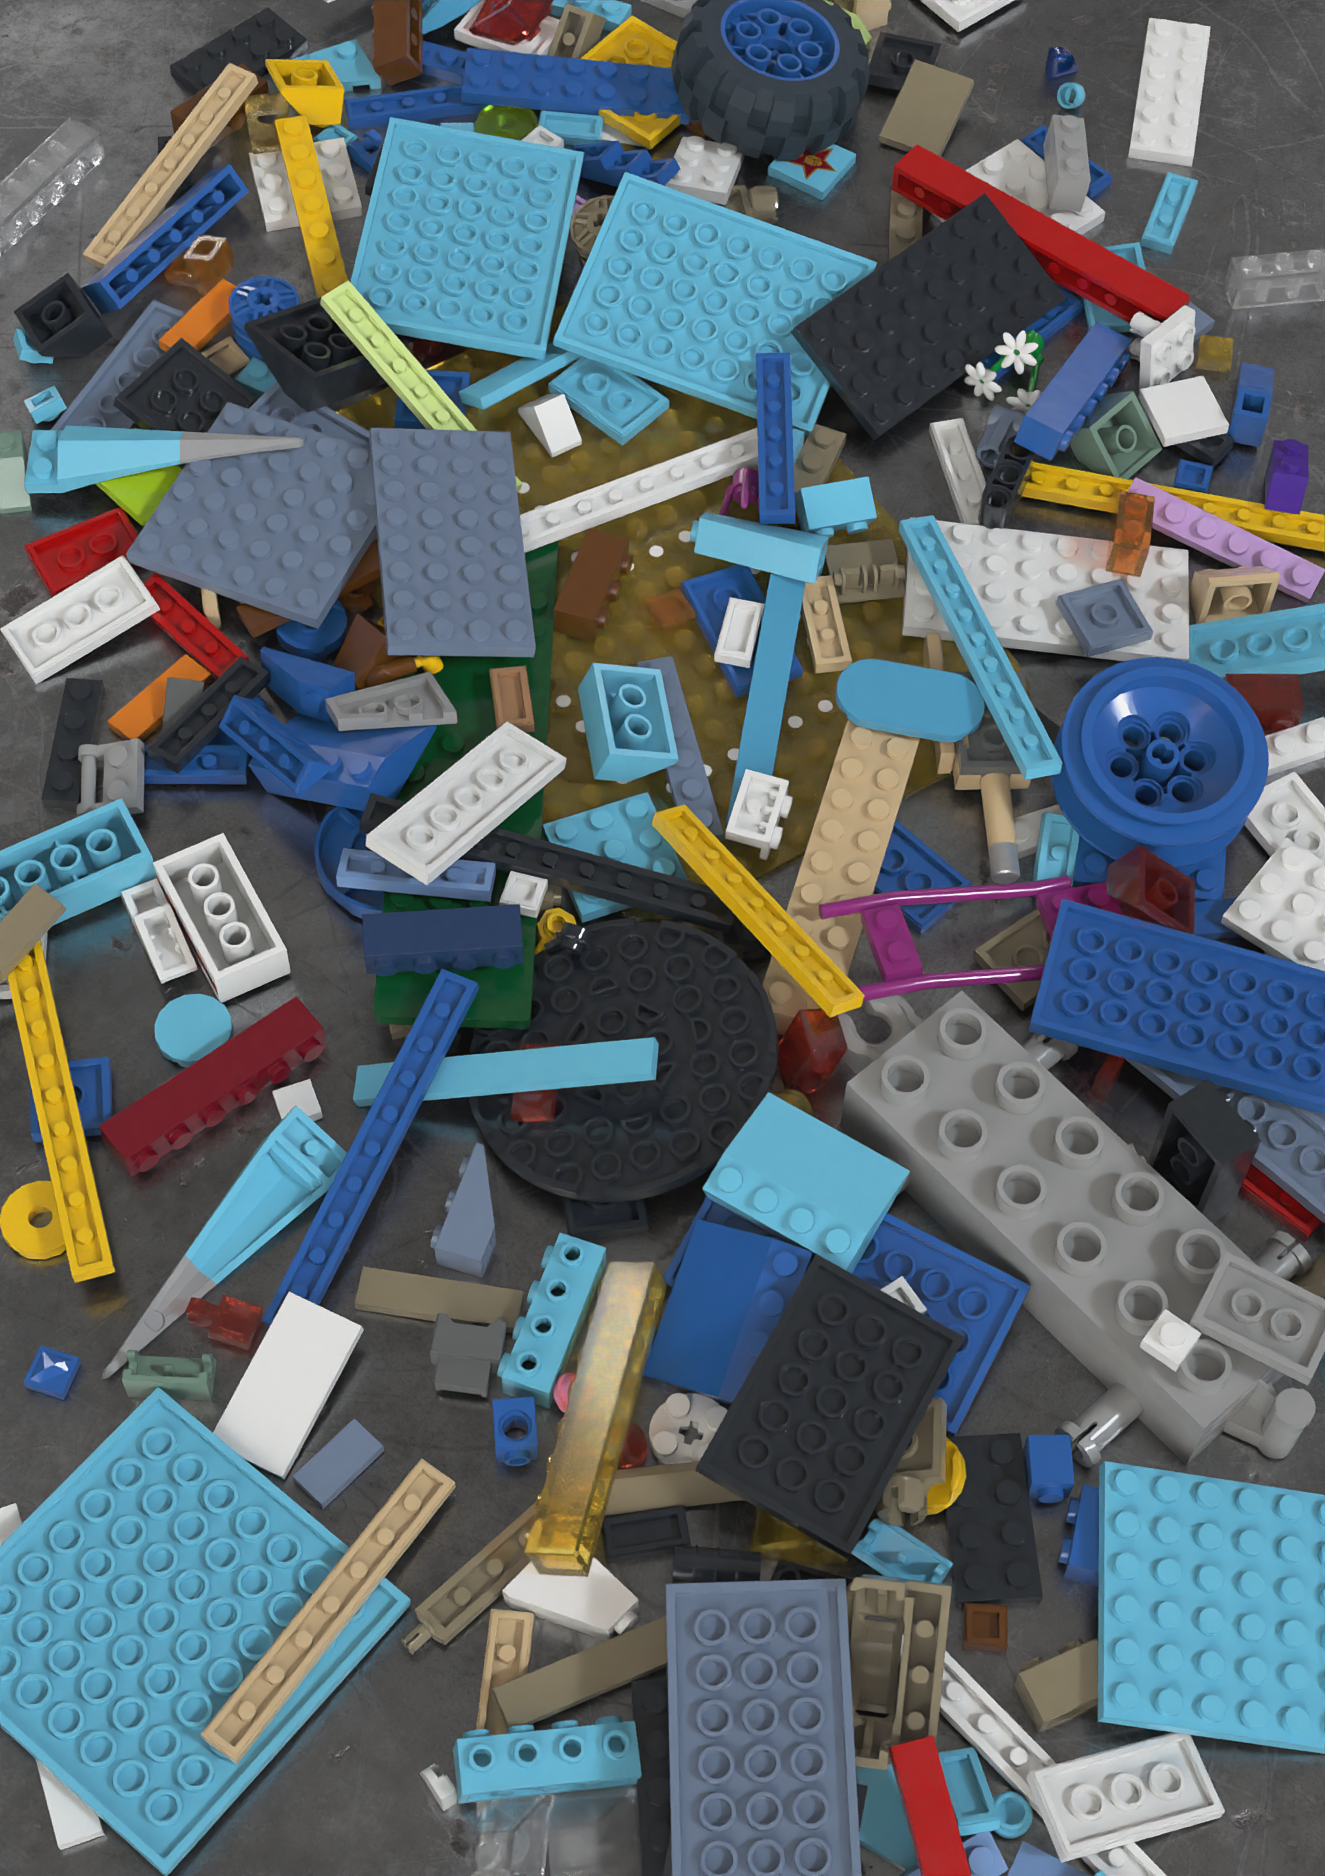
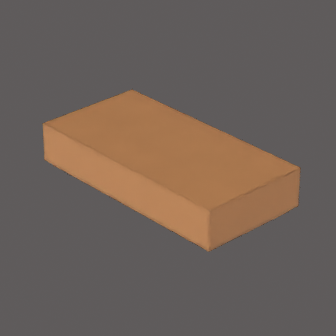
[489,666,535,733]

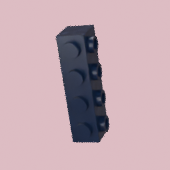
[362,904,524,977]

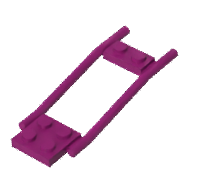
[819,875,1123,1002]

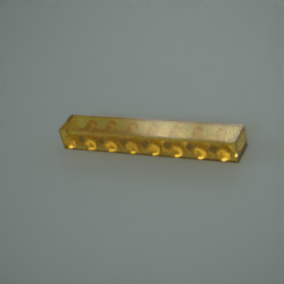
[524,1262,667,1577]

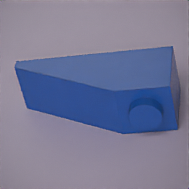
[260,647,355,723]

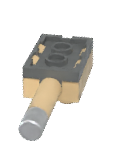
[952,671,1031,884]

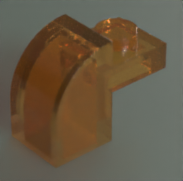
[164,235,235,298]

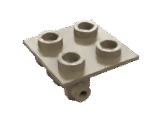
[825,539,905,604]

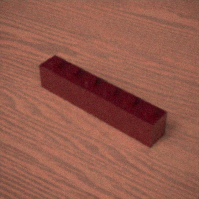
[99,996,327,1177]

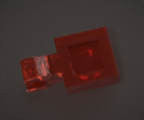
[185,1295,263,1350]

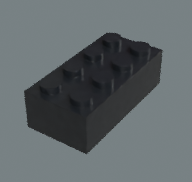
[1147,1079,1261,1223]

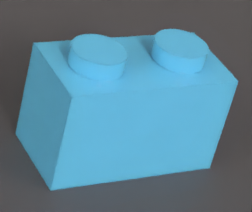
[795,476,877,538]

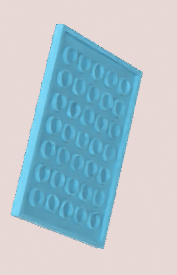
[350,117,584,360]
[553,172,877,437]

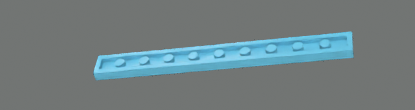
[899,515,1063,780]

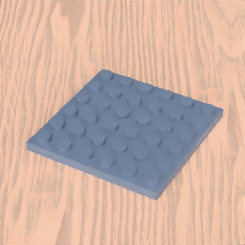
[126,402,377,629]

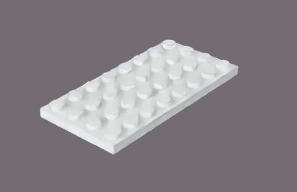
[902,517,1189,662]

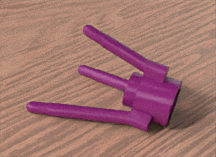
[718,467,759,516]

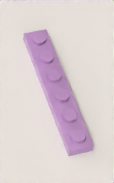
[1118,477,1325,604]

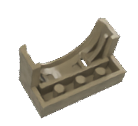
[846,1574,952,1770]

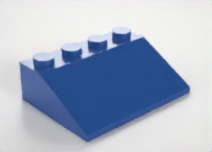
[248,714,437,811]
[642,1219,814,1406]

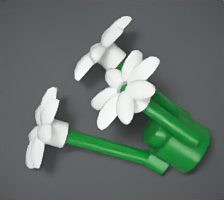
[964,330,1044,414]

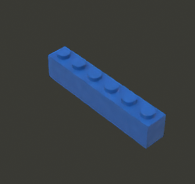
[81,164,249,314]
[1014,322,1132,461]

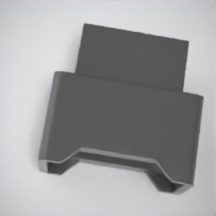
[430,1313,507,1397]

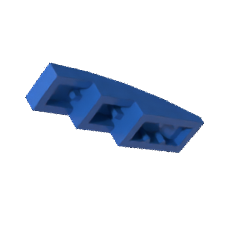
[571,140,680,186]

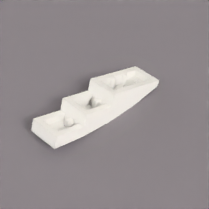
[121,878,198,984]

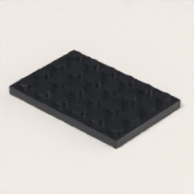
[695,1254,965,1558]

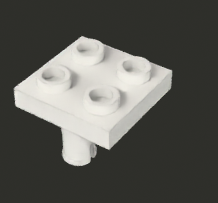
[1129,305,1196,392]

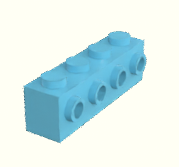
[497,1233,606,1409]
[453,1716,642,1804]

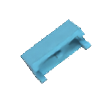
[851,1517,954,1583]

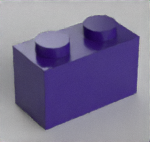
[1265,439,1309,515]

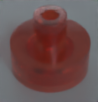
[603,1423,647,1468]

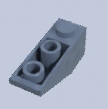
[431,1143,496,1278]

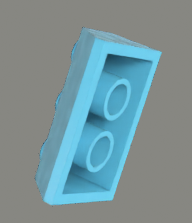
[578,663,679,782]

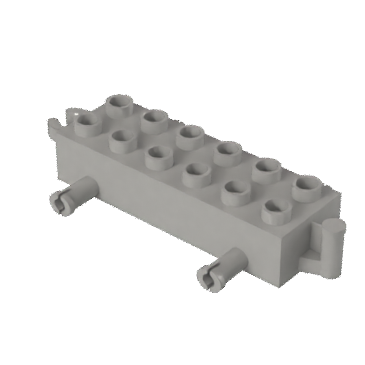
[831,990,1316,1468]

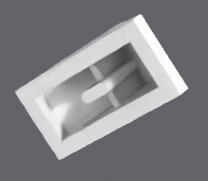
[518,394,582,457]

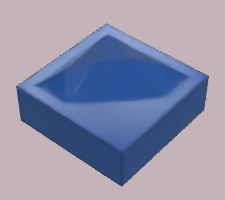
[23,1345,81,1400]

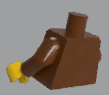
[334,614,443,691]

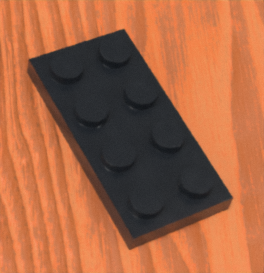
[170,7,308,95]
[943,1433,1043,1607]

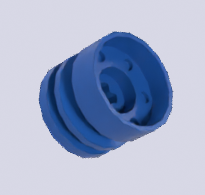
[229,276,300,362]

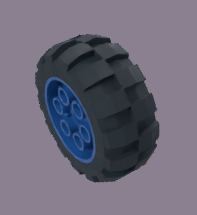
[672,0,870,161]

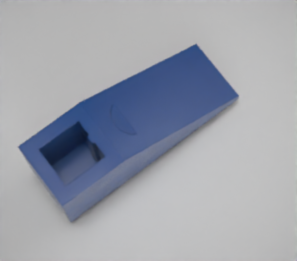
[1227,362,1274,447]

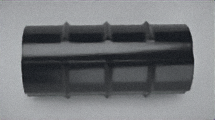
[672,1545,761,1584]

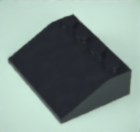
[244,297,414,412]

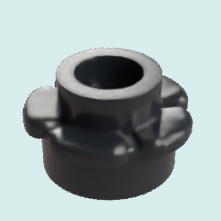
[555,922,593,955]

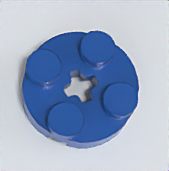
[277,599,349,662]

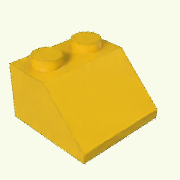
[265,59,344,128]

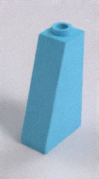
[690,512,829,584]

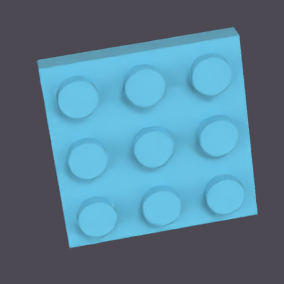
[542,792,688,923]

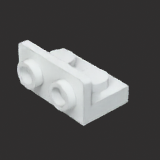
[725,769,793,860]

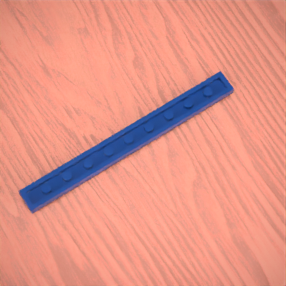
[262,969,479,1327]

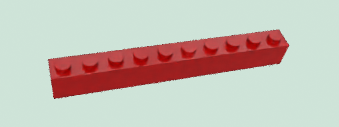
[891,144,1191,323]

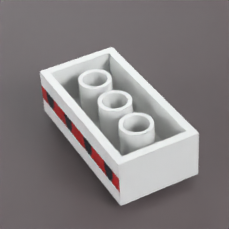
[153,833,291,1003]

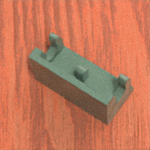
[122,1350,217,1401]

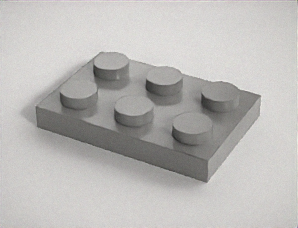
[1189,1251,1325,1386]

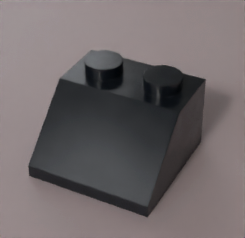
[13,272,113,357]

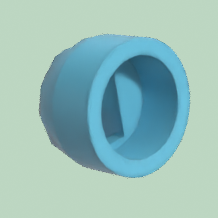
[1057,82,1085,109]

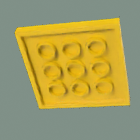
[580,15,680,150]

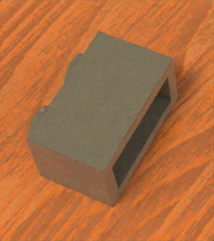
[1013,1638,1098,1734]

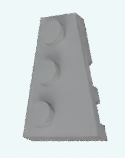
[326,672,457,731]

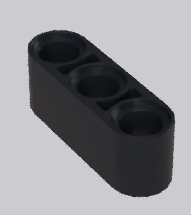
[978,435,1035,529]

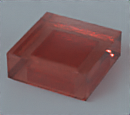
[1091,1054,1126,1102]

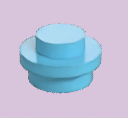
[993,1791,1033,1838]

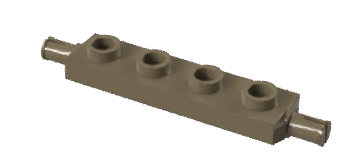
[400,1485,587,1655]

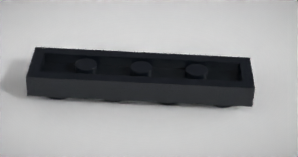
[147,656,271,774]
[41,678,105,809]

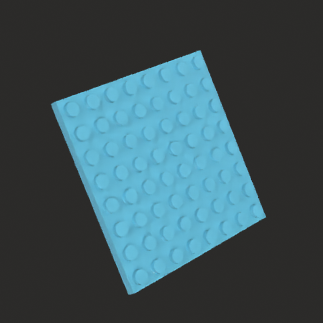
[0,1387,411,1876]

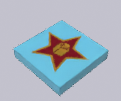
[768,144,856,200]

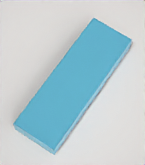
[1140,172,1198,254]

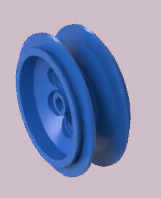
[1051,657,1269,870]

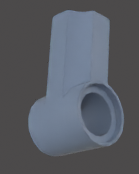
[976,404,1025,469]

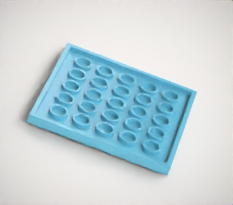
[1098,1461,1325,1754]

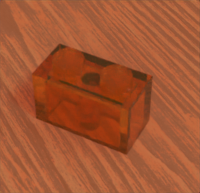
[1105,490,1155,577]

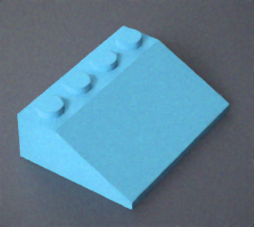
[703,1092,910,1274]

